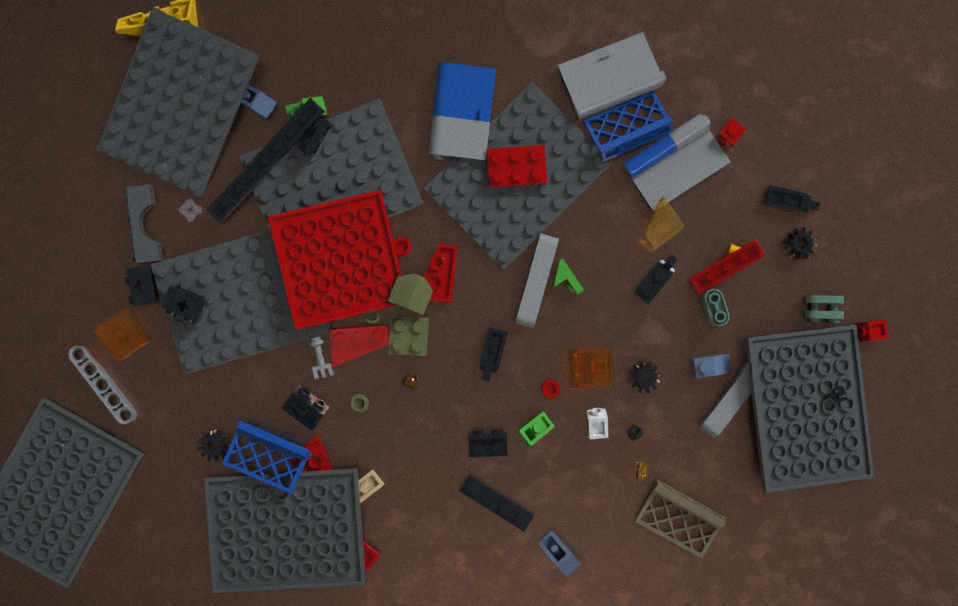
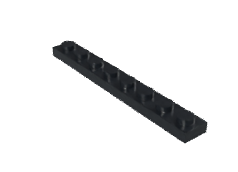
[206,98,325,223]

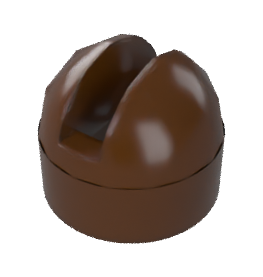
[402,373,418,389]

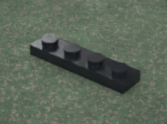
[459,474,534,532]

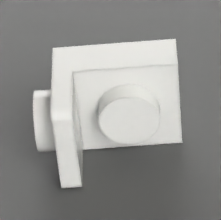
[587,408,608,439]

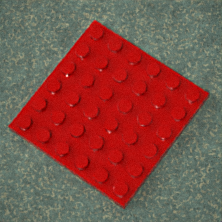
[267,190,402,330]

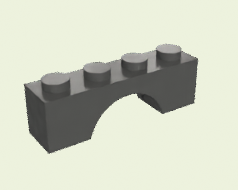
[124,184,163,264]

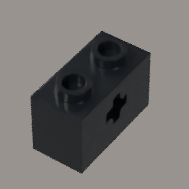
[125,265,160,307]
[161,285,209,323]

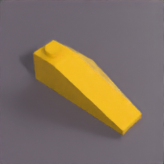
[115,0,198,36]

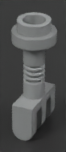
[308,336,334,380]

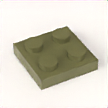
[388,316,429,356]

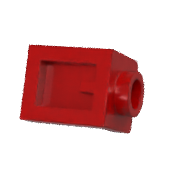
[717,117,746,148]
[856,320,889,342]

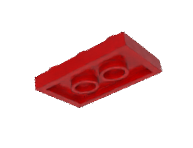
[487,145,548,188]

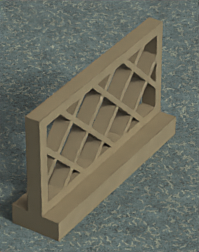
[635,480,726,558]

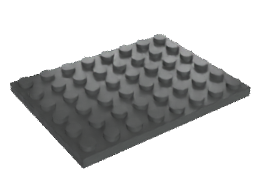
[97,7,260,197]
[423,82,613,270]
[239,98,424,230]
[151,229,331,375]
[745,325,875,493]
[0,397,144,589]
[204,468,366,593]

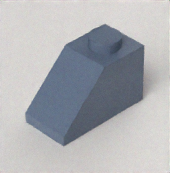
[241,85,277,119]
[691,354,732,378]
[538,530,581,577]

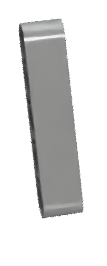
[515,233,559,328]
[68,346,137,424]
[699,362,752,439]

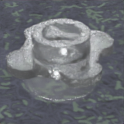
[179,199,202,222]

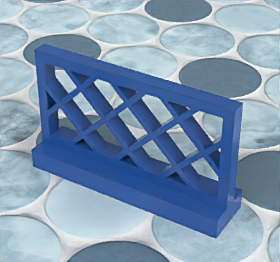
[584,90,673,162]
[222,420,312,494]

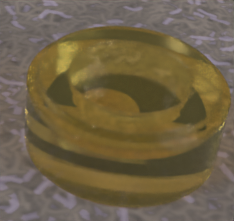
[636,462,647,482]

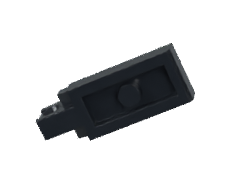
[764,185,820,213]
[633,255,678,304]
[480,327,508,382]

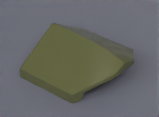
[388,273,433,315]

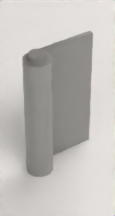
[558,32,667,119]

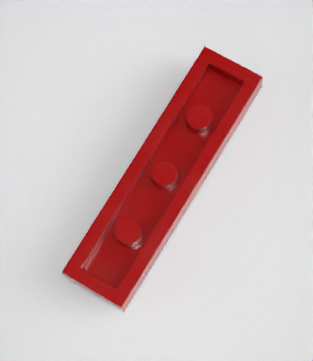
[689,239,766,295]

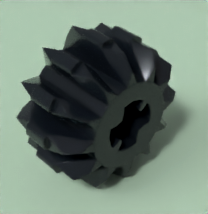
[784,227,818,260]
[629,361,662,393]
[197,429,231,462]

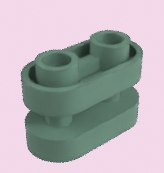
[701,289,730,326]
[805,295,844,323]

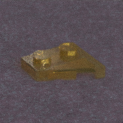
[643,197,686,250]

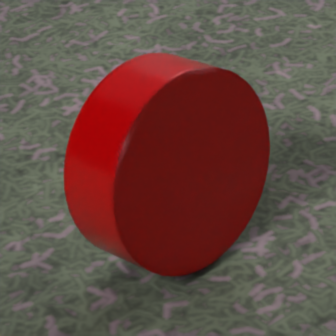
[394,237,411,256]
[541,379,560,399]

